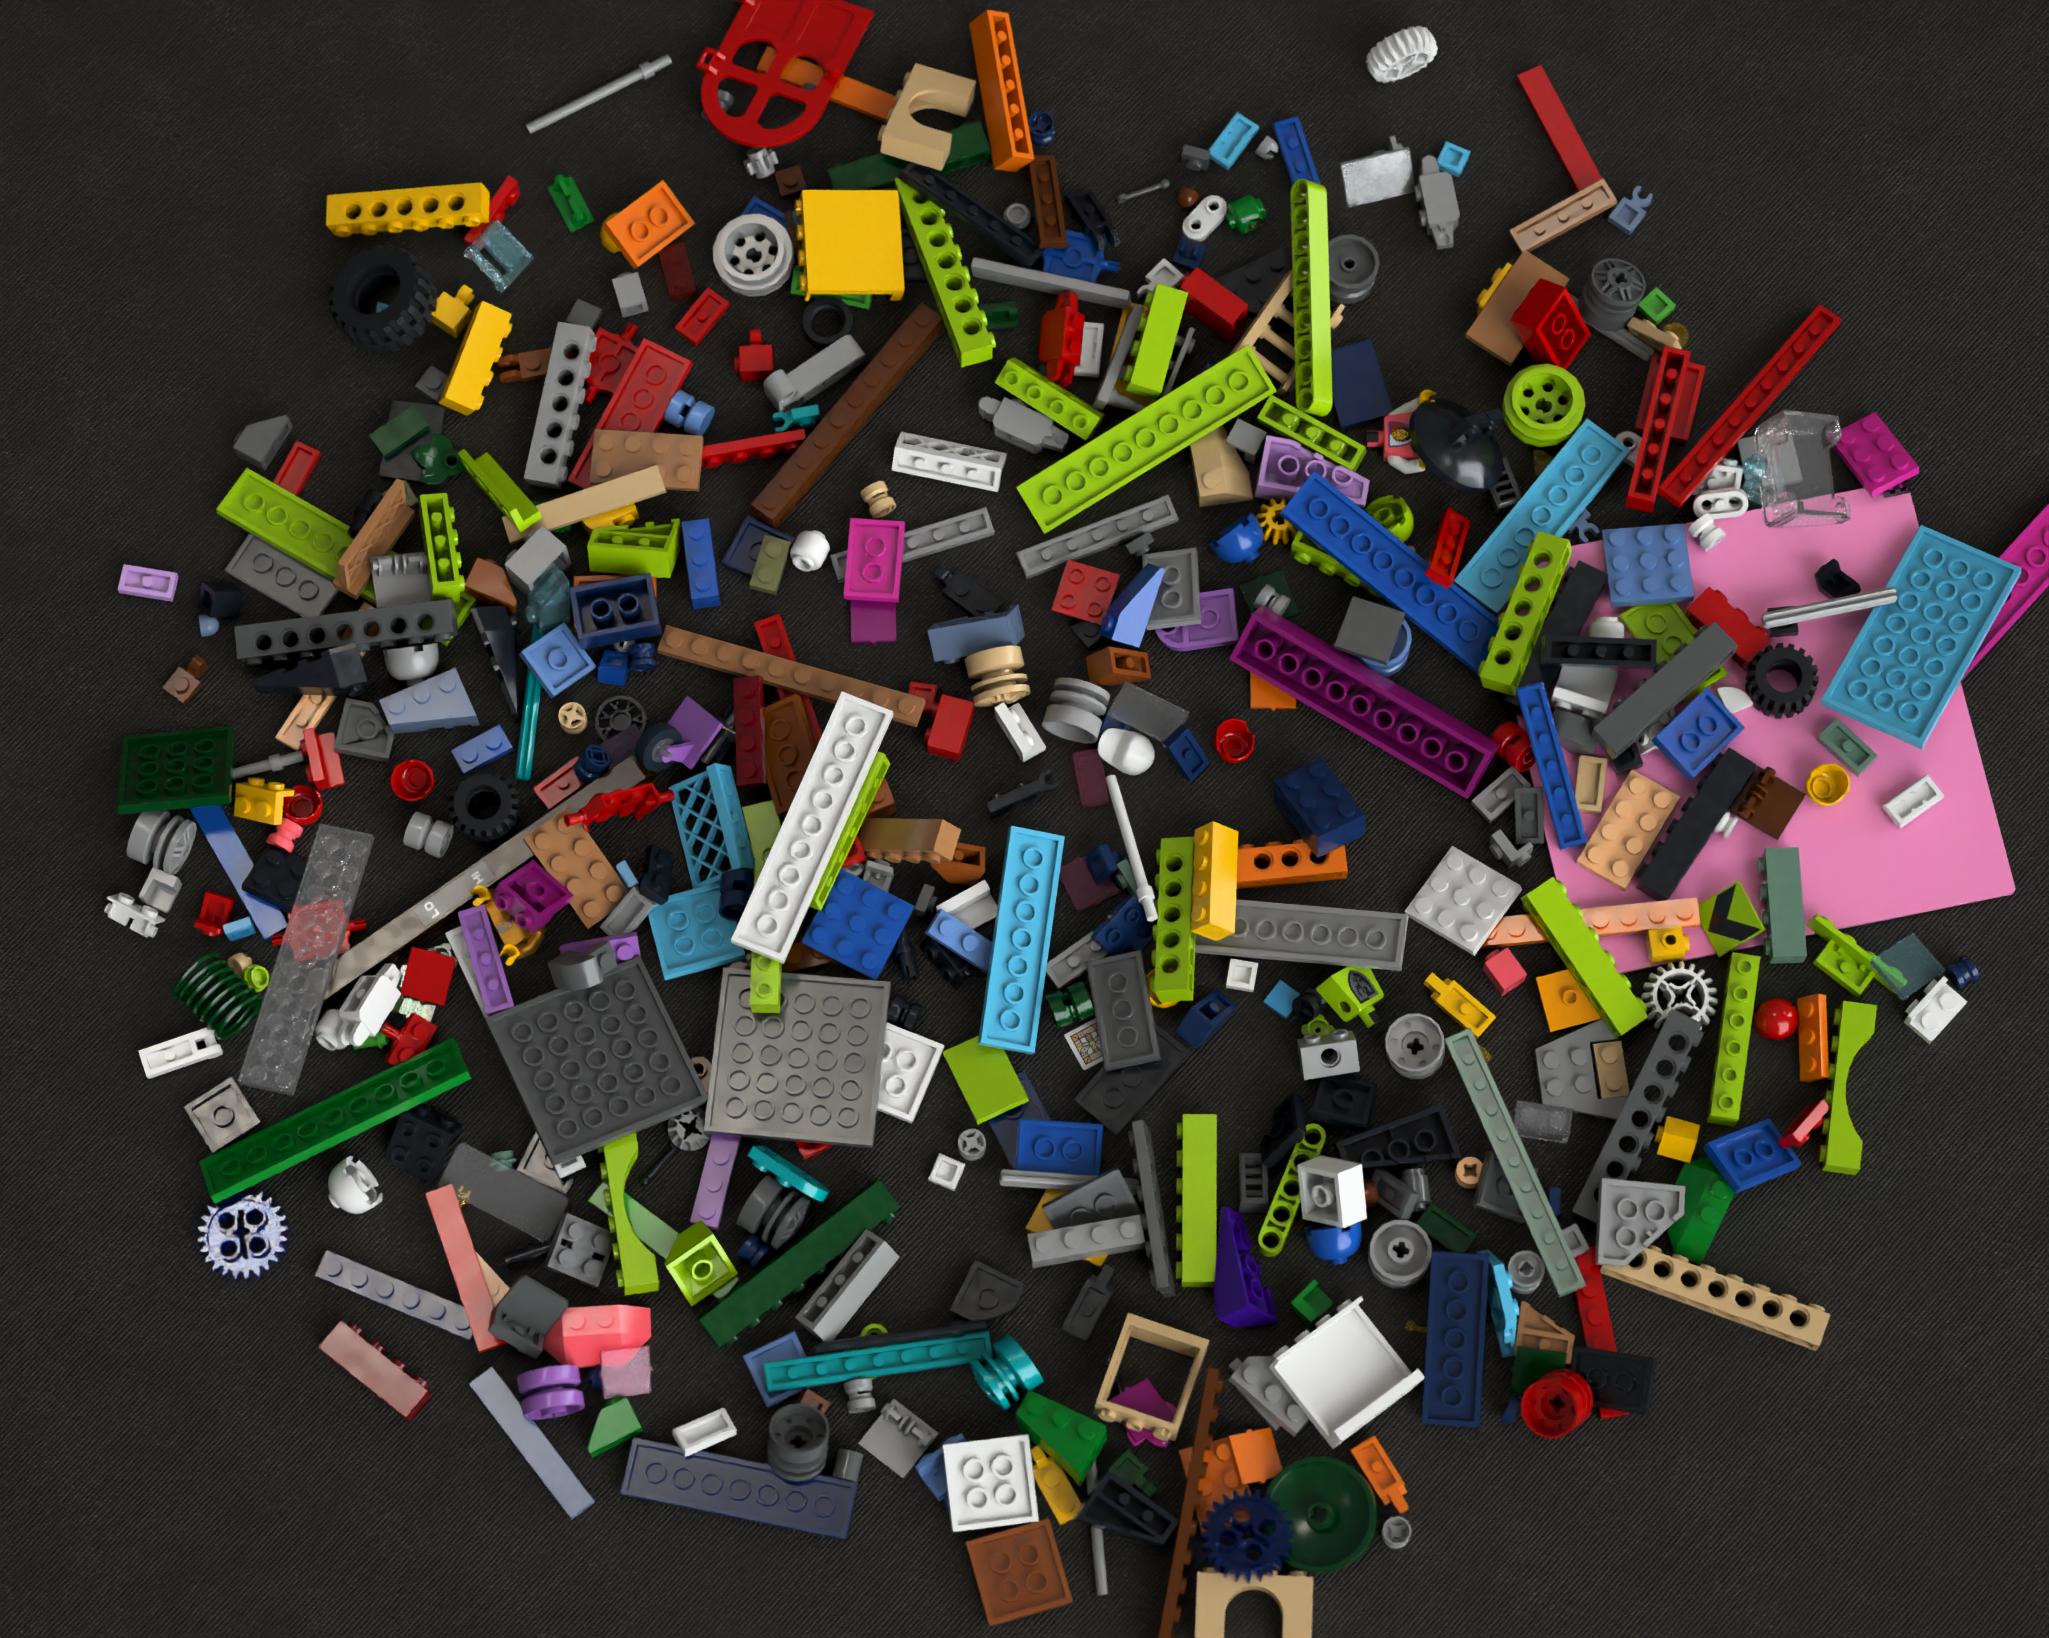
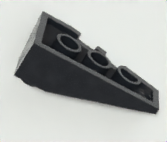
[471,606,520,723]
[252,642,371,697]

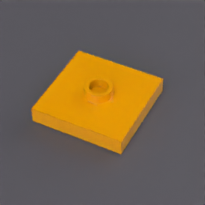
[1535,969,1602,1032]

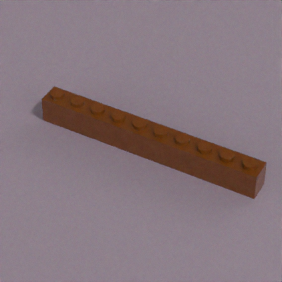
[751,303,943,529]

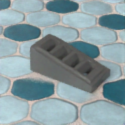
[1488,457,1522,515]
[1239,1153,1269,1213]

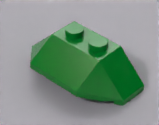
[1666,1157,1735,1266]

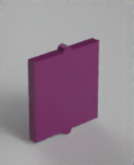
[850,600,897,645]
[1109,1378,1174,1443]

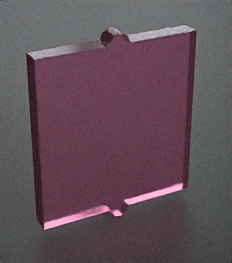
[1059,855,1119,913]
[598,1345,653,1399]

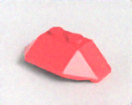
[543,1305,652,1368]

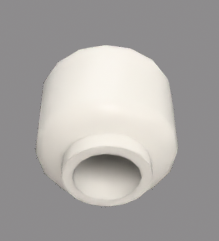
[790,530,830,572]
[1589,617,1625,638]
[315,1009,346,1051]

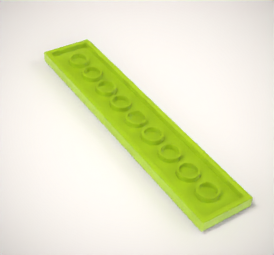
[1016,344,1277,534]
[216,468,477,646]

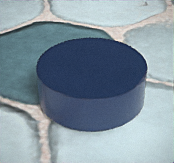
[1501,1395,1522,1425]

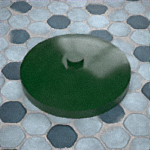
[1262,1456,1377,1573]

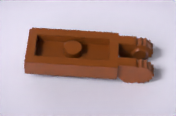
[497,348,574,383]

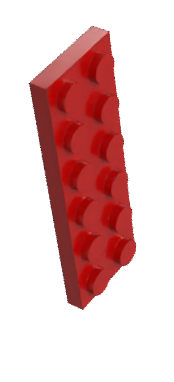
[567,338,693,490]

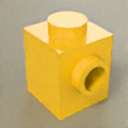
[1646,926,1690,964]
[1654,1116,1700,1163]

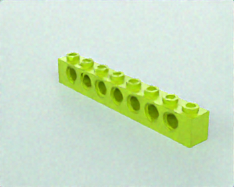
[894,178,996,368]

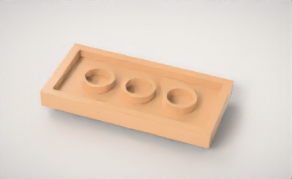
[1576,769,1680,891]

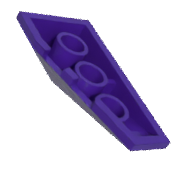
[1214,1206,1278,1328]

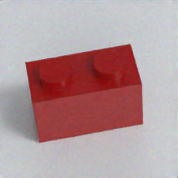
[924,694,975,761]

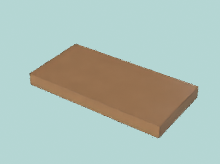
[1465,250,1570,366]

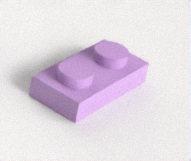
[118,564,179,602]

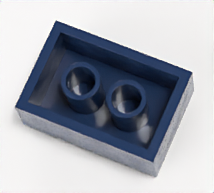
[569,573,662,650]
[1274,758,1365,858]

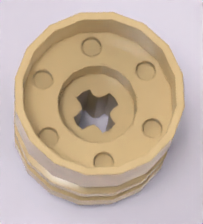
[965,646,1031,707]

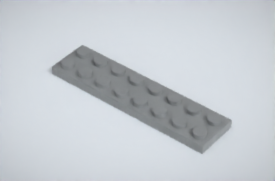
[1195,899,1409,971]

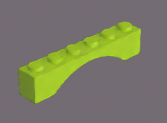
[1818,1001,1877,1175]
[597,1133,659,1296]

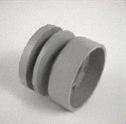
[1042,678,1110,743]
[127,810,197,875]
[1385,1013,1445,1079]

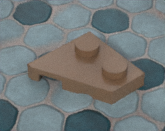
[1513,1301,1575,1366]

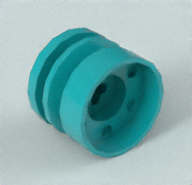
[969,1334,1044,1411]

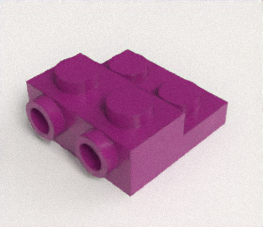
[492,860,574,933]

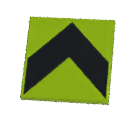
[1698,881,1765,957]

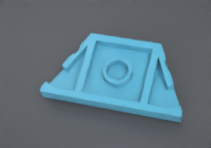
[1477,1250,1519,1358]

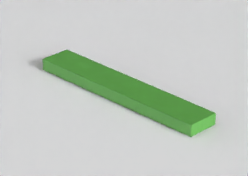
[588,1179,740,1300]

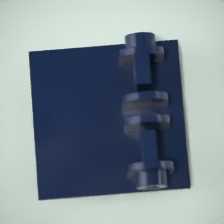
[1091,895,1156,956]

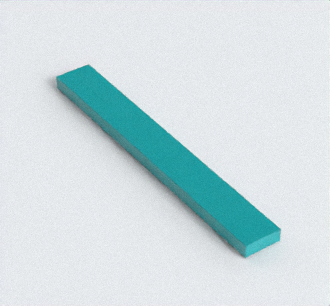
[763,1331,993,1393]

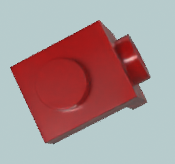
[194,890,235,936]

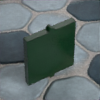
[1510,1345,1567,1399]

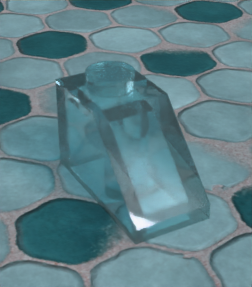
[525,565,570,632]

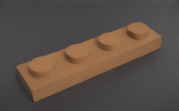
[1509,178,1617,254]

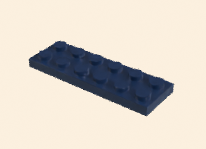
[1422,1251,1489,1427]

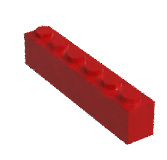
[1625,346,1691,513]

